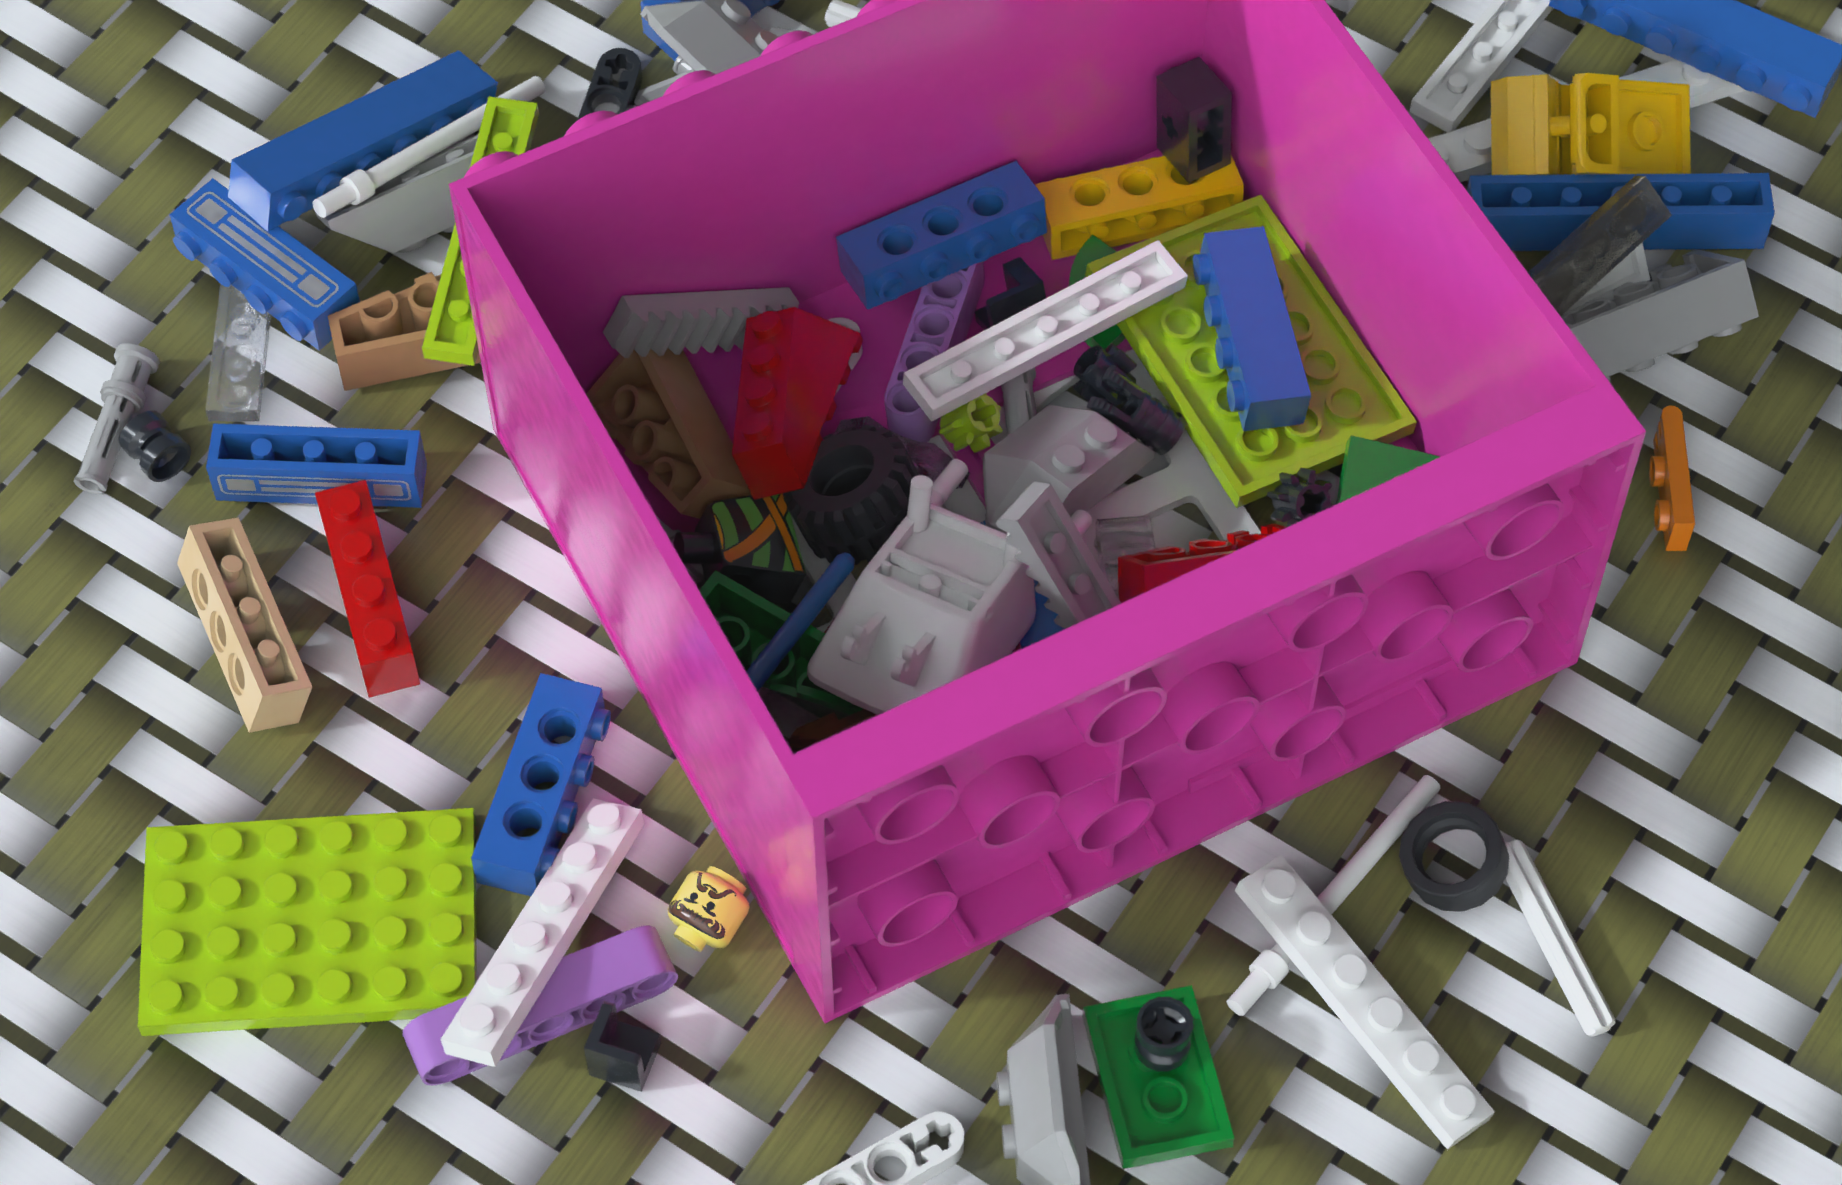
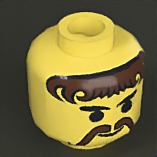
[668,866,749,952]

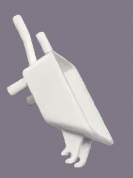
[807,459,1093,715]

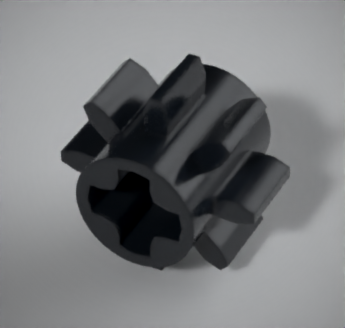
[1073,343,1137,407]
[1267,467,1335,527]

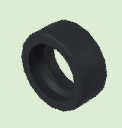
[1399,801,1509,912]

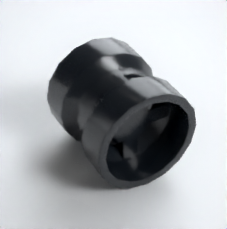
[119,410,191,482]
[1134,997,1193,1071]

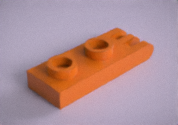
[1649,406,1695,551]

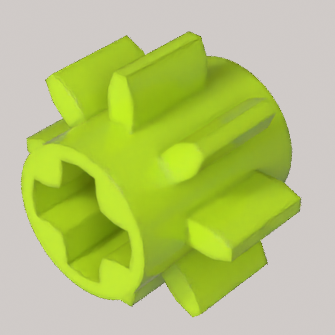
[939,393,1003,453]

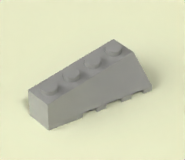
[1560,249,1759,382]

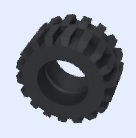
[783,425,919,565]

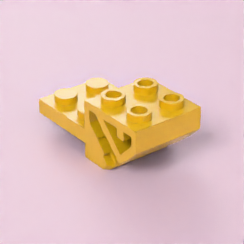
[1491,73,1691,175]

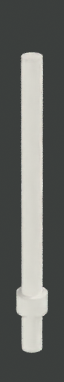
[313,76,545,218]
[1227,775,1441,1016]

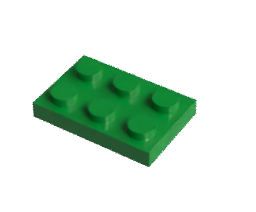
[1082,985,1234,1170]

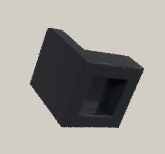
[974,257,1046,331]
[584,1001,661,1092]

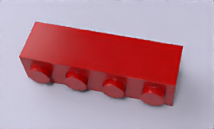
[315,480,420,698]

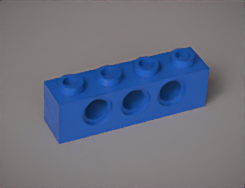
[836,161,1047,310]
[471,673,611,896]

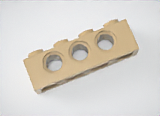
[177,517,312,733]

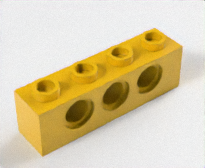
[1035,155,1244,260]

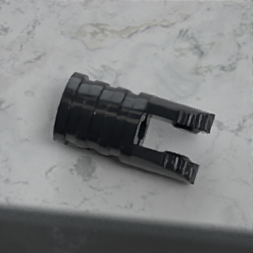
[1086,367,1186,455]

